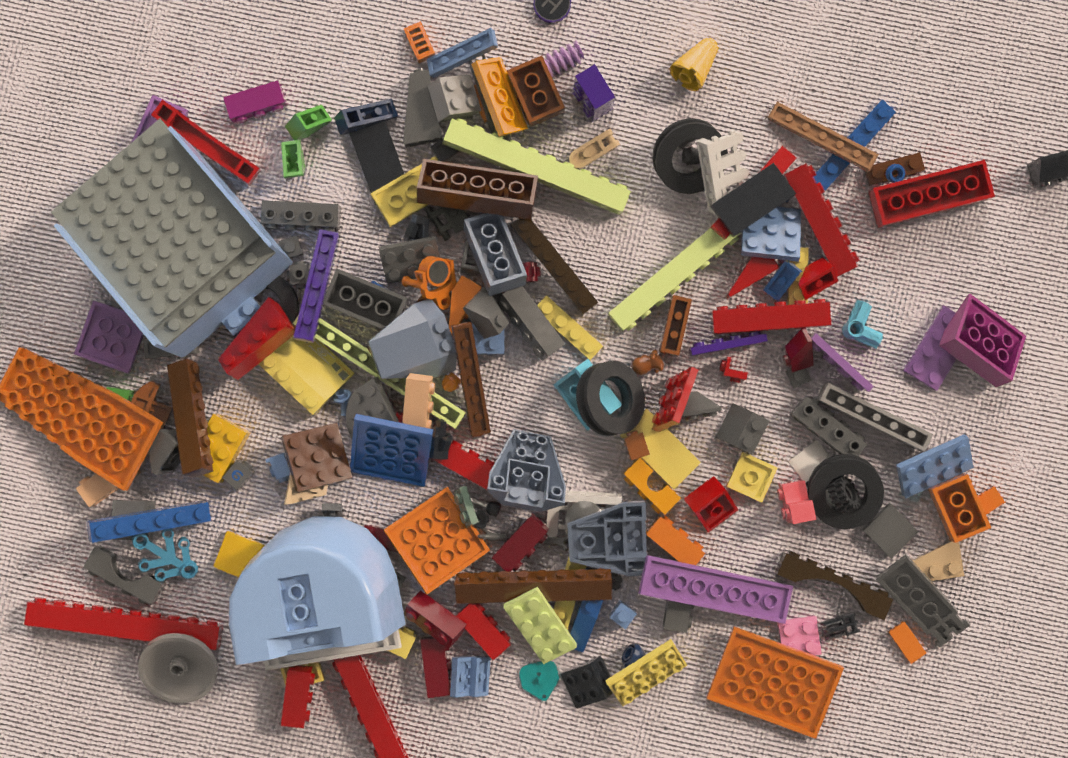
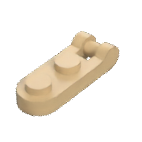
[569,129,621,169]

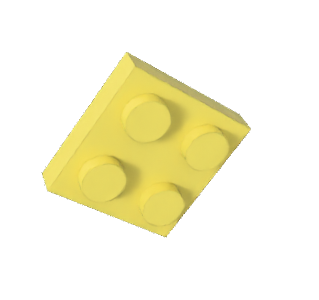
[726,452,777,503]

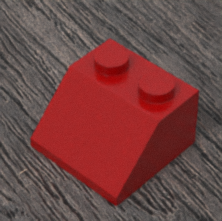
[684,476,738,533]

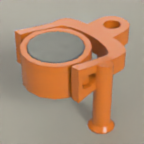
[401,256,457,310]

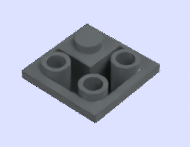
[682,391,722,420]

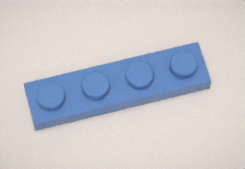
[426,28,498,78]

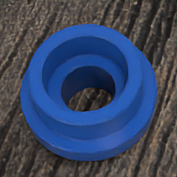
[886,164,905,183]

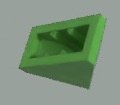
[281,140,305,178]

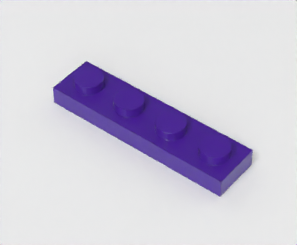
[689,331,768,356]

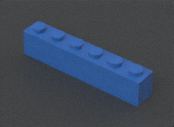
[86,500,211,543]

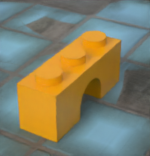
[623,458,681,515]

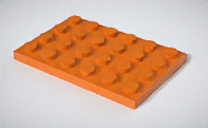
[706,626,844,739]

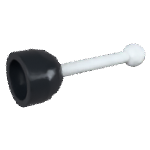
[471,498,502,518]

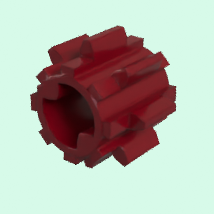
[522,262,541,283]

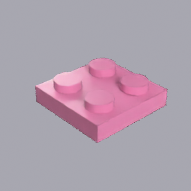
[777,615,822,656]

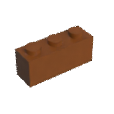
[658,295,692,357]

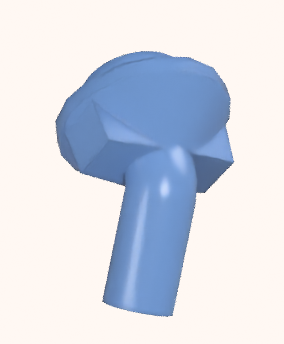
[333,389,352,416]

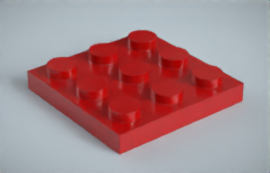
[652,367,699,432]

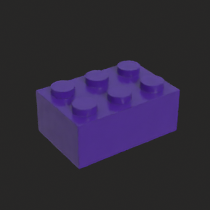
[572,64,615,122]

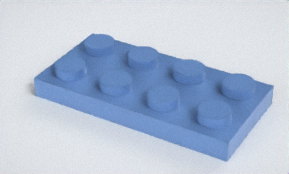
[896,434,974,498]

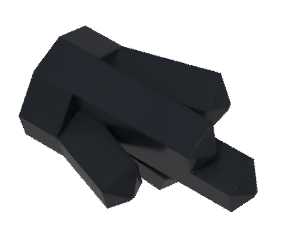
[404,214,430,241]
[429,419,453,460]

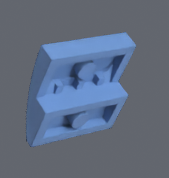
[450,656,491,698]

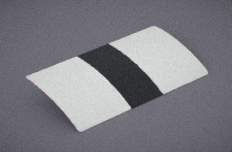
[789,440,860,507]

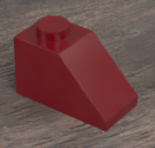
[782,327,814,373]

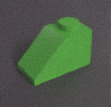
[285,105,332,140]

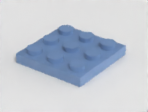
[741,207,801,262]

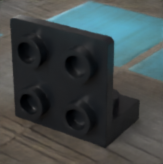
[561,655,613,709]

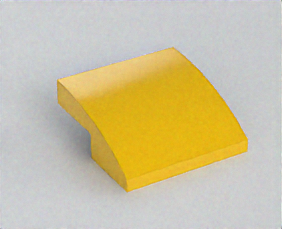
[213,531,265,577]

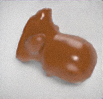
[631,349,664,376]

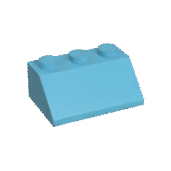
[553,359,622,431]

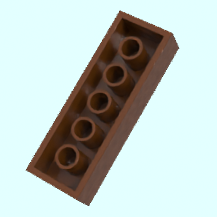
[417,159,538,220]

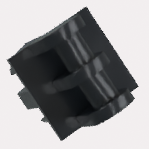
[820,612,860,641]

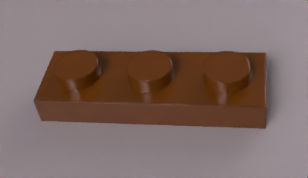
[864,152,925,186]

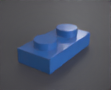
[763,260,802,302]

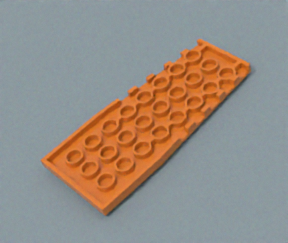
[0,347,163,491]

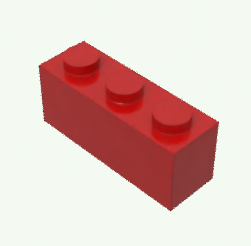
[455,603,511,661]
[281,665,315,729]

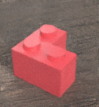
[777,480,816,524]

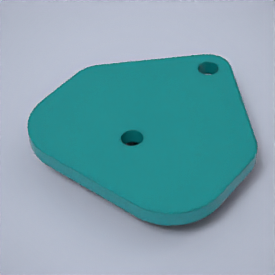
[519,661,559,701]

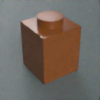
[623,430,650,461]

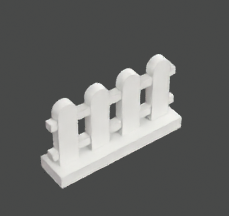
[696,129,749,215]
[543,490,622,537]

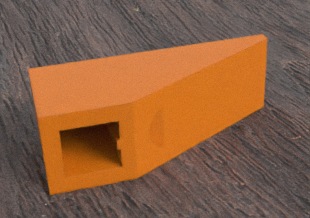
[449,275,482,336]

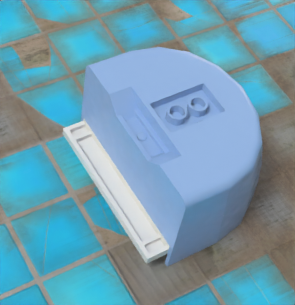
[228,516,406,670]

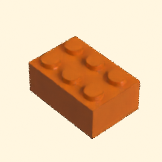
[928,473,992,543]

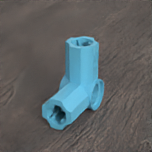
[842,300,883,349]

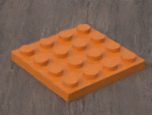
[383,486,490,595]

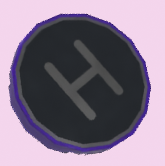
[533,0,571,23]

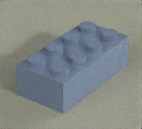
[463,213,527,296]

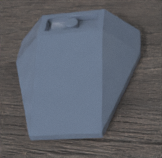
[487,429,566,512]

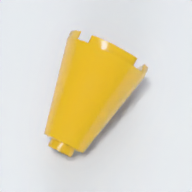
[669,38,719,92]

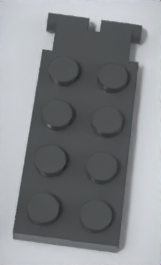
[876,554,971,648]

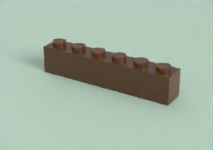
[167,358,213,478]

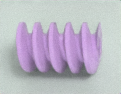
[544,40,584,77]

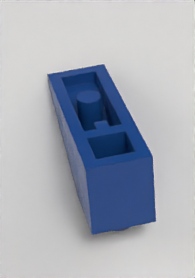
[570,600,603,653]

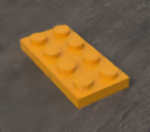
[471,57,528,137]

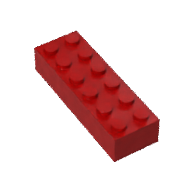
[868,160,995,228]

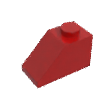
[798,257,838,300]

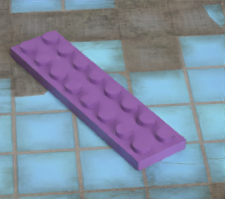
[638,555,793,624]

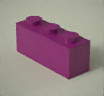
[223,80,288,124]

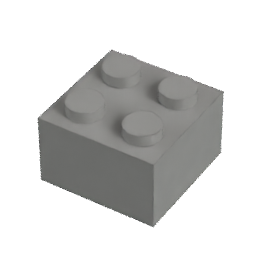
[428,74,481,122]

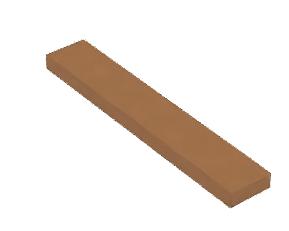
[767,101,879,173]

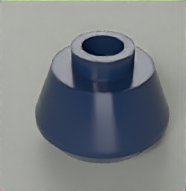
[622,643,646,667]

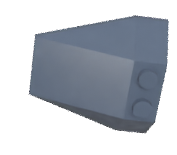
[368,299,457,379]
[567,501,647,576]

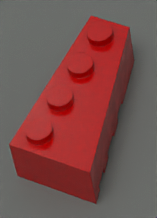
[218,297,296,380]

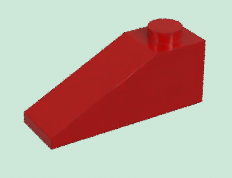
[726,257,780,299]

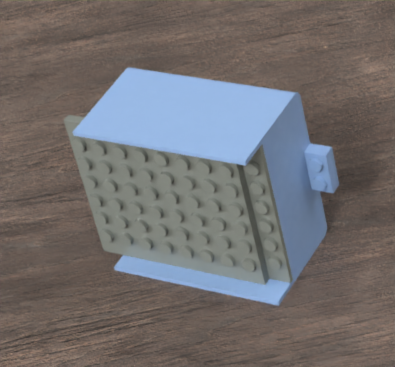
[51,119,293,358]

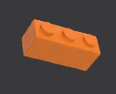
[646,516,706,565]

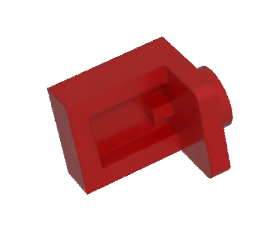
[719,357,748,383]

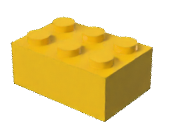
[204,414,251,483]

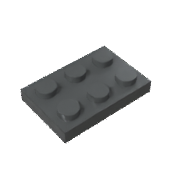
[379,236,440,284]

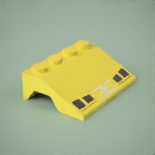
[259,325,355,415]

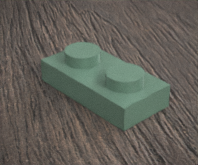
[454,486,479,528]

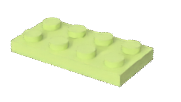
[504,587,577,664]

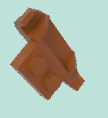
[131,381,173,429]

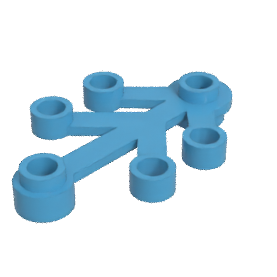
[132,528,198,581]

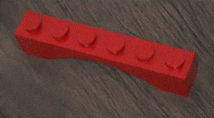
[151,99,261,186]

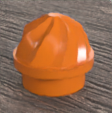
[442,372,461,392]

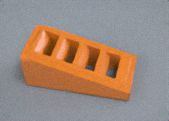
[403,21,436,64]

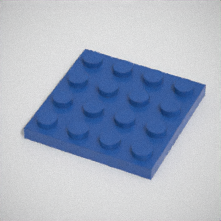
[350,414,433,487]

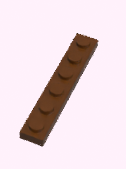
[451,322,491,437]

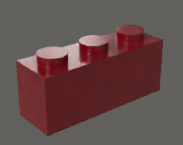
[492,513,549,572]
[404,590,467,649]
[420,636,452,698]

